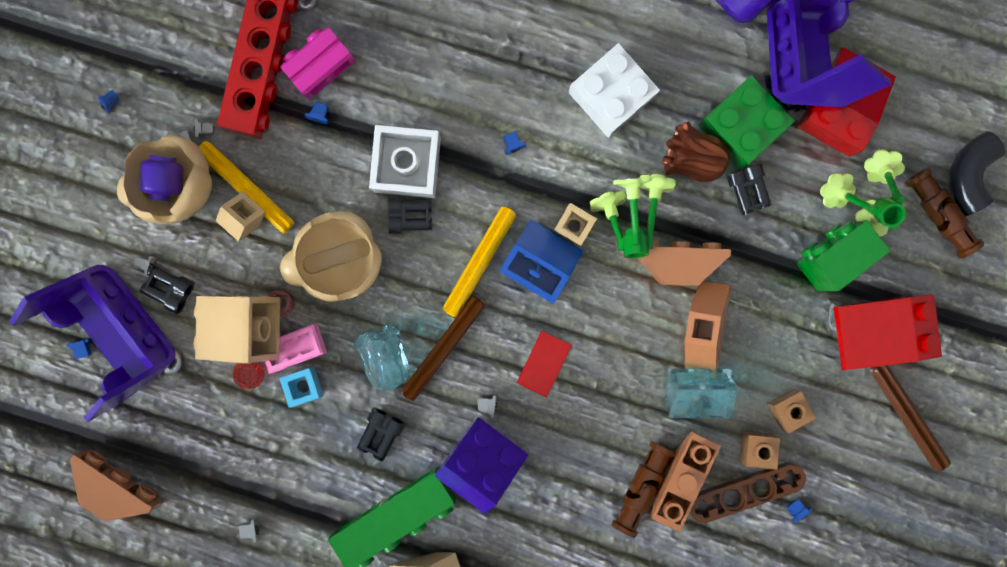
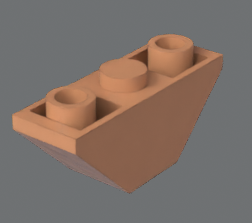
[637,241,731,286]
[685,281,731,377]
[651,432,721,532]
[70,450,163,522]

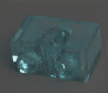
[665,369,737,418]

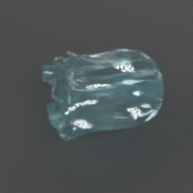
[353,324,409,391]

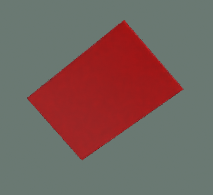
[517,331,572,398]

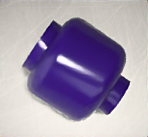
[139,155,184,202]

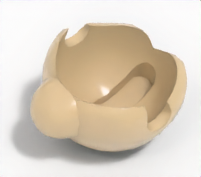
[117,135,212,224]
[280,211,382,302]

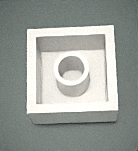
[568,43,660,138]
[369,125,441,198]

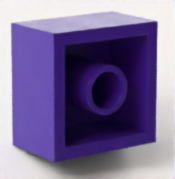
[434,417,529,514]

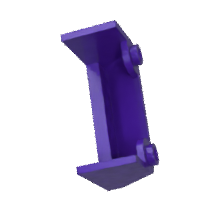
[767,0,891,108]
[9,265,176,422]

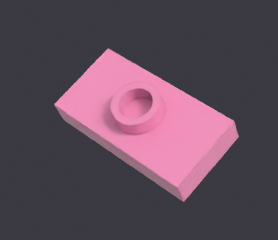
[265,324,327,374]

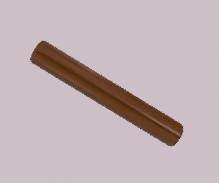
[401,296,485,401]
[870,365,951,471]

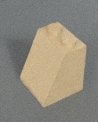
[193,296,280,363]

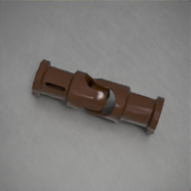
[905,167,984,259]
[611,441,676,538]

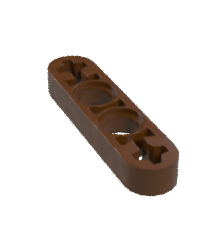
[690,462,806,523]

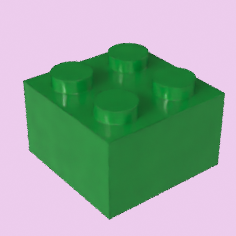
[698,75,794,169]
[795,220,890,291]

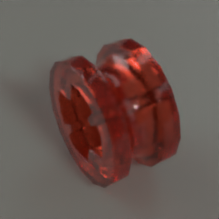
[266,290,295,317]

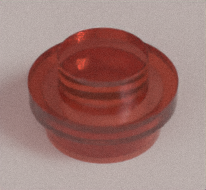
[233,362,265,390]

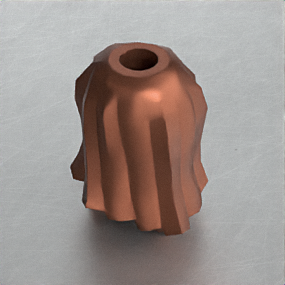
[662,121,730,182]

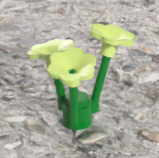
[820,149,906,237]
[590,174,676,258]

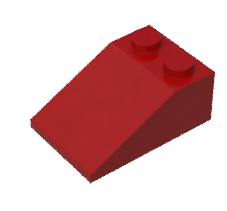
[797,47,896,157]
[833,294,942,370]

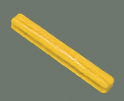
[199,141,295,233]
[443,206,516,317]

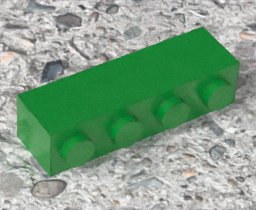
[327,467,456,567]

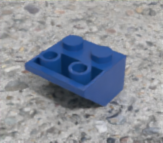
[499,219,583,304]

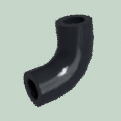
[949,131,1005,216]

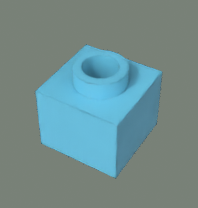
[279,367,324,408]

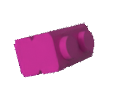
[280,27,356,100]

